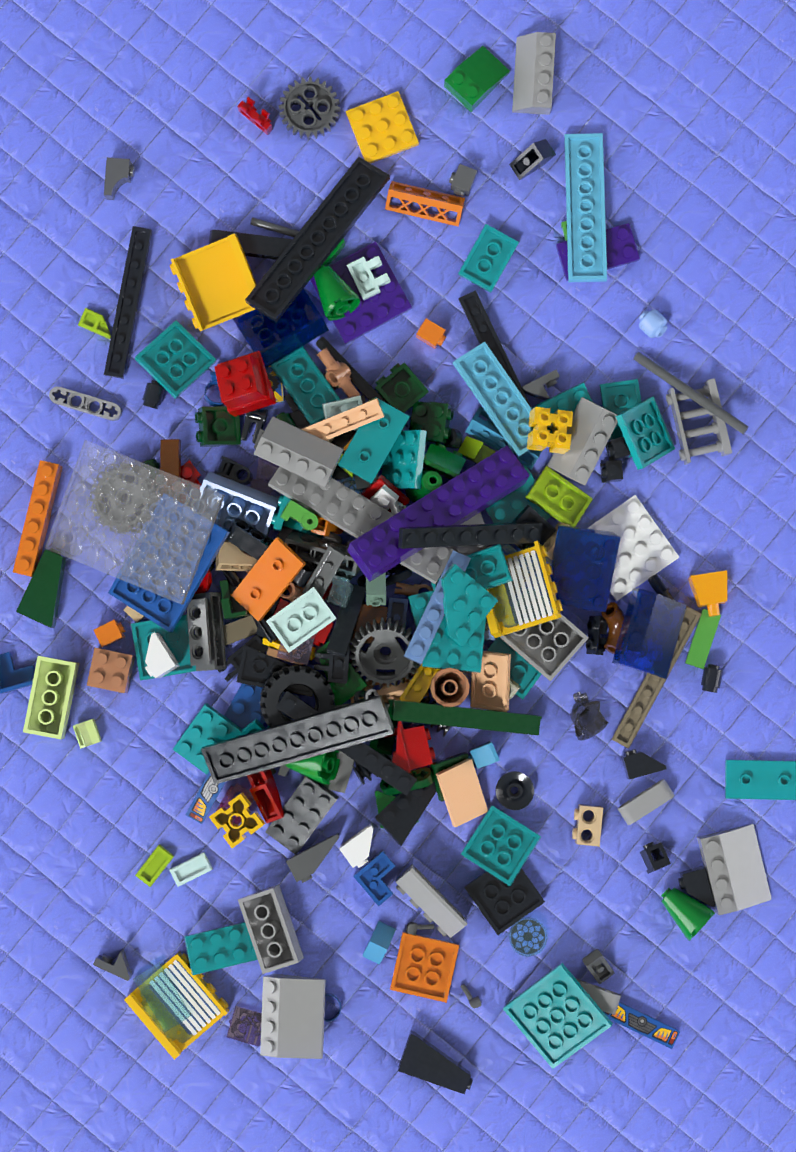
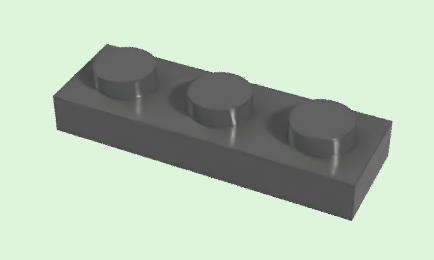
[302,544,347,598]

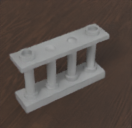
[666,378,732,465]

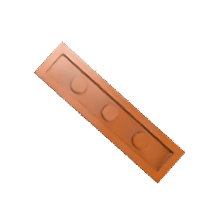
[385,181,465,227]

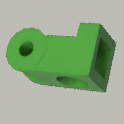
[280,500,318,530]

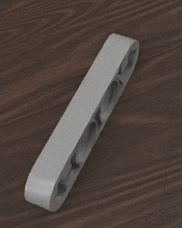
[49,387,122,421]

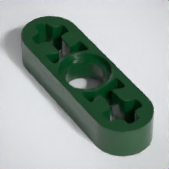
[380,767,435,796]

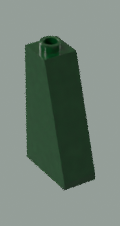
[16,548,66,628]

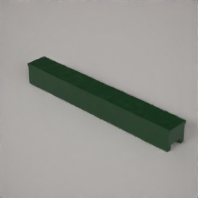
[388,699,542,735]

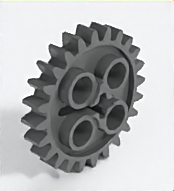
[279,77,340,140]

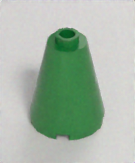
[314,265,360,321]
[405,468,442,503]
[286,750,340,785]
[661,887,715,941]

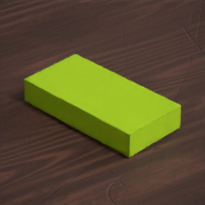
[135,844,174,887]

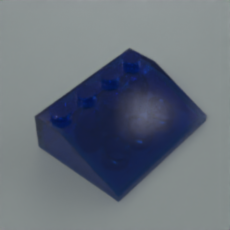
[233,289,329,368]
[546,525,621,612]
[612,588,687,679]

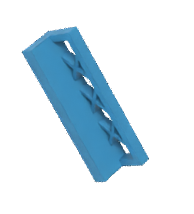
[465,407,542,470]

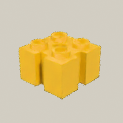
[527,407,573,454]
[209,792,265,848]

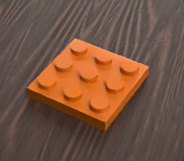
[390,932,459,1003]

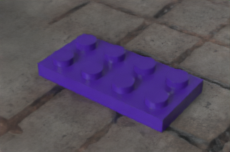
[556,223,640,282]

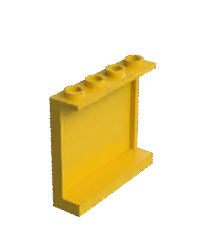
[170,233,257,331]

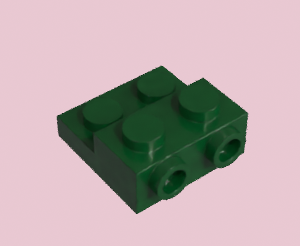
[375,363,429,413]
[409,401,454,444]
[195,406,241,447]

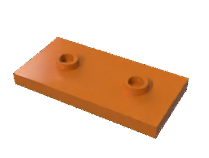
[231,537,306,621]

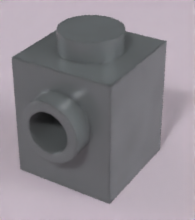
[449,164,477,197]

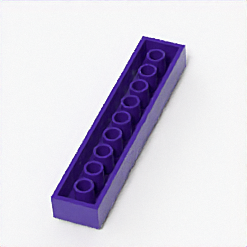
[347,445,530,582]

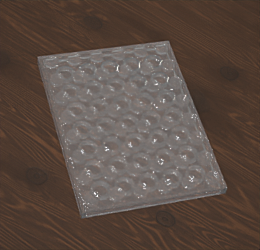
[45,440,225,604]

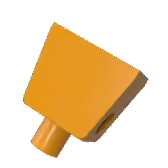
[688,570,727,617]

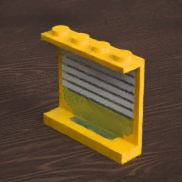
[486,541,563,638]
[124,951,229,1060]

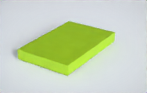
[525,466,593,529]

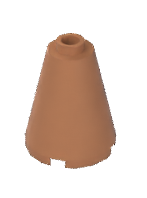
[430,668,470,707]

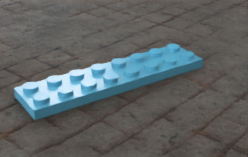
[564,133,607,282]

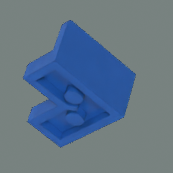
[0,652,35,694]
[353,850,396,906]

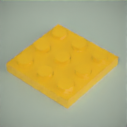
[346,91,419,164]

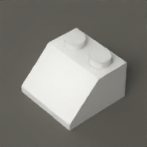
[145,632,180,678]
[339,823,374,868]

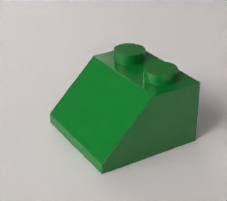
[423,442,466,480]

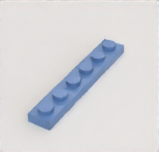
[404,550,471,664]

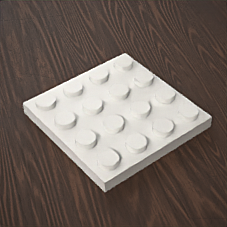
[576,495,679,601]

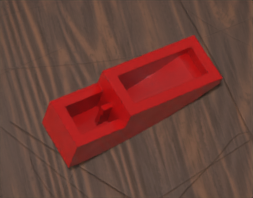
[247,769,284,824]

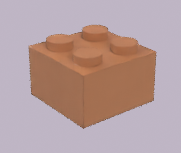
[86,648,135,693]

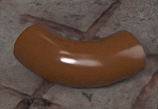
[601,602,628,655]

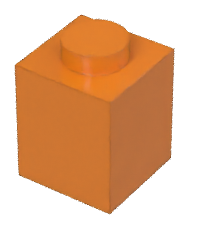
[416,318,446,349]
[94,620,126,647]

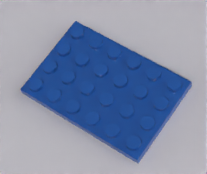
[108,493,230,633]

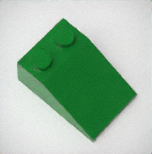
[444,46,510,112]

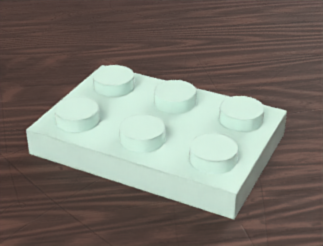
[266,587,337,653]

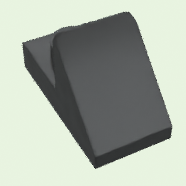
[522,370,560,401]
[93,949,132,981]
[582,949,615,984]

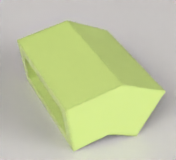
[73,719,102,749]

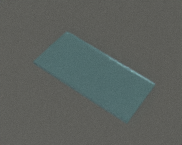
[133,962,192,1032]

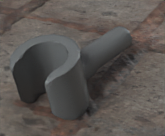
[406,922,434,935]
[460,984,482,1009]

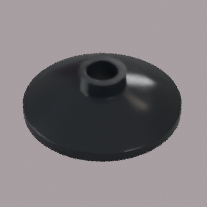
[496,771,534,810]

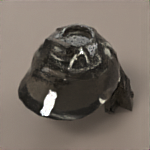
[570,691,609,741]

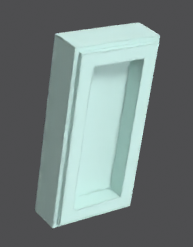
[170,852,213,887]

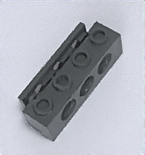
[285,530,361,583]
[187,592,226,671]

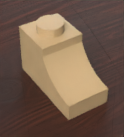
[216,540,257,571]

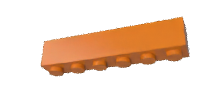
[13,460,63,577]

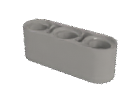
[618,779,675,825]
[575,978,621,1014]

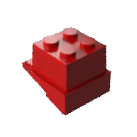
[214,351,277,417]
[385,721,436,773]

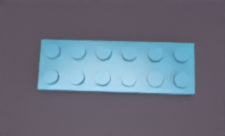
[452,342,533,458]

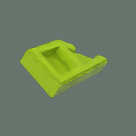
[78,308,111,340]

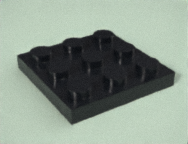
[464,869,545,935]

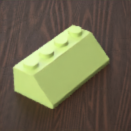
[23,656,79,739]

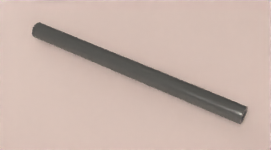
[633,352,749,434]

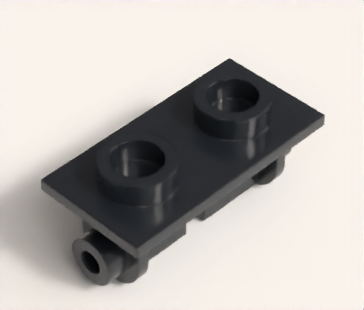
[586,616,607,655]

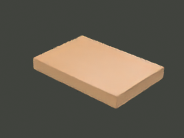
[470,651,511,712]
[436,758,488,827]

